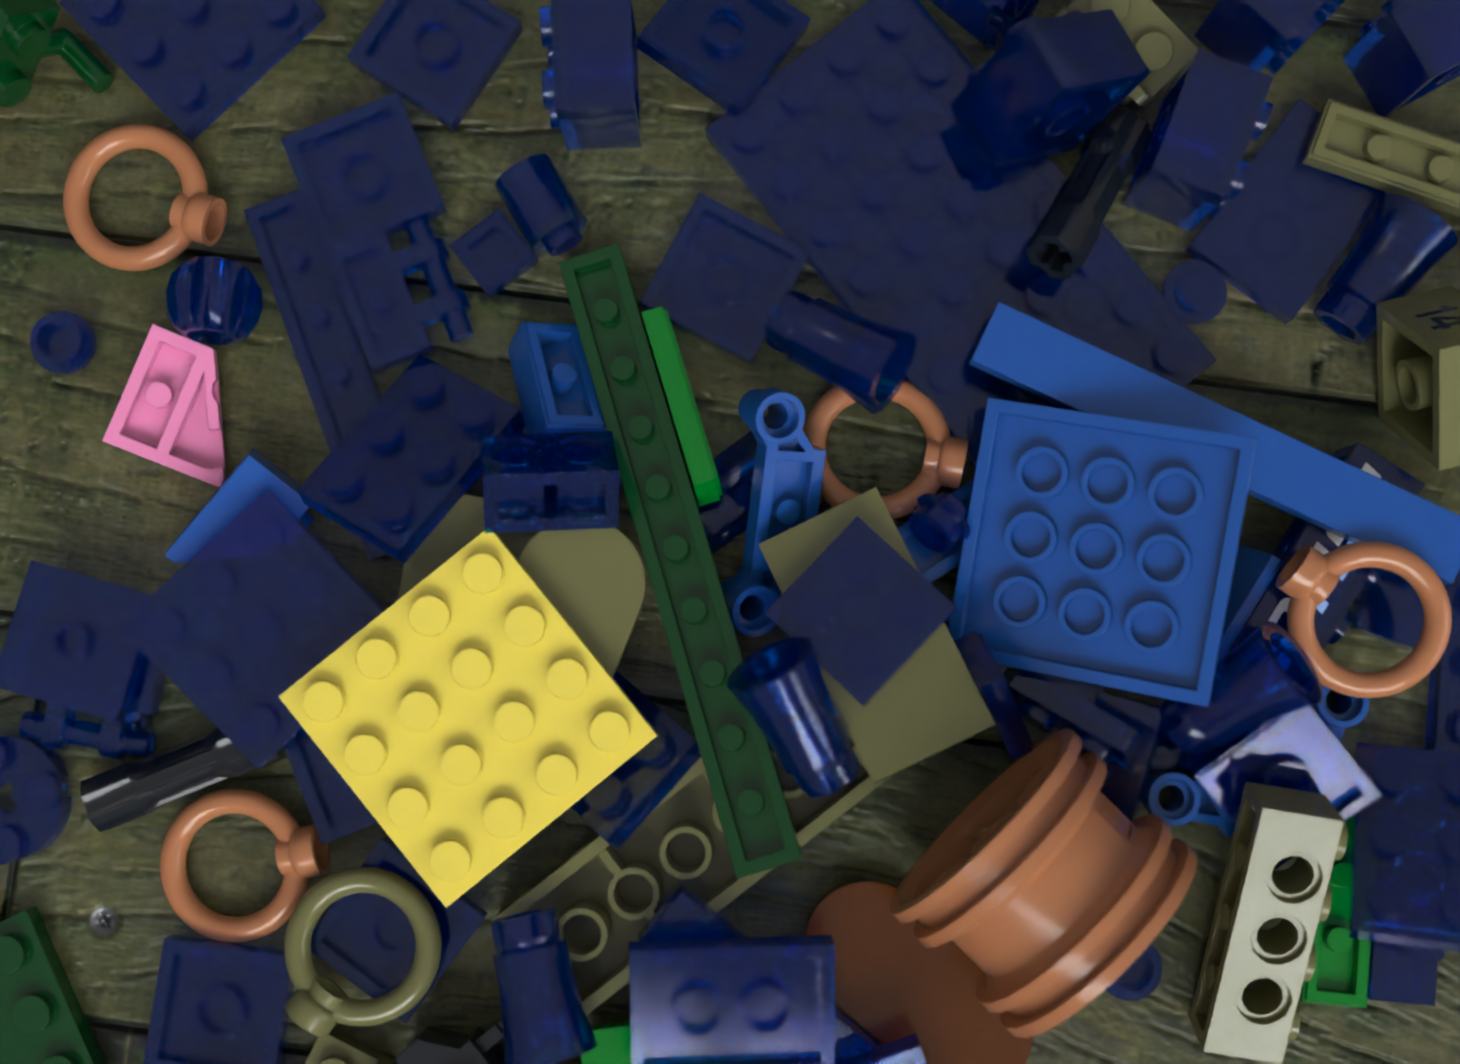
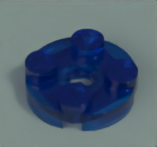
[0,735,72,865]

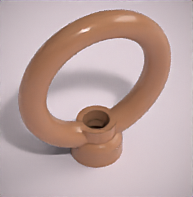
[63,124,227,271]
[803,374,969,519]
[1275,541,1452,698]
[159,788,330,942]

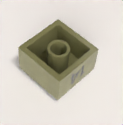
[1376,285,1460,471]

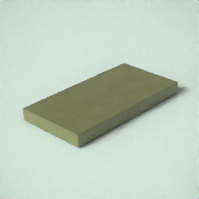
[758,487,996,784]

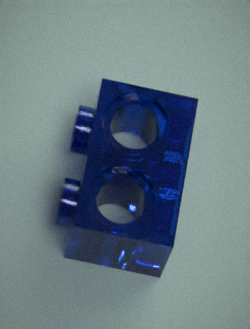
[481,431,620,533]

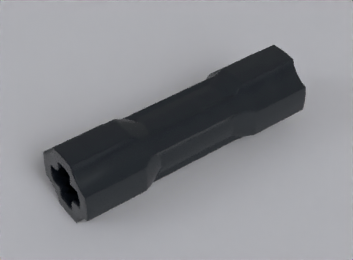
[1026,107,1151,279]
[80,708,287,832]

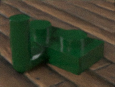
[0,0,114,107]

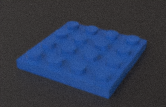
[948,398,1258,707]

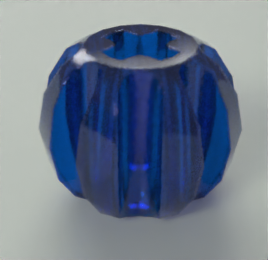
[164,256,263,345]

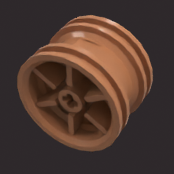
[889,728,1198,1038]

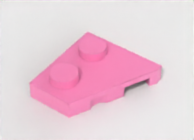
[102,324,227,487]

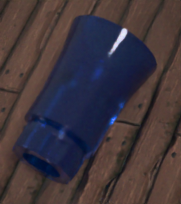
[1313,193,1458,345]
[765,290,916,414]
[1159,621,1323,756]
[727,637,860,798]
[492,907,598,1064]

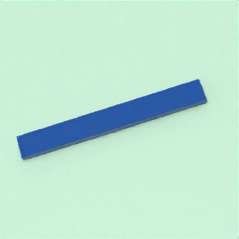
[969,302,1460,585]

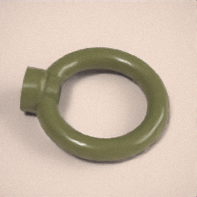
[284,867,442,1038]

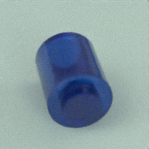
[495,154,587,256]

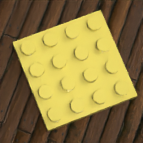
[278,527,658,908]

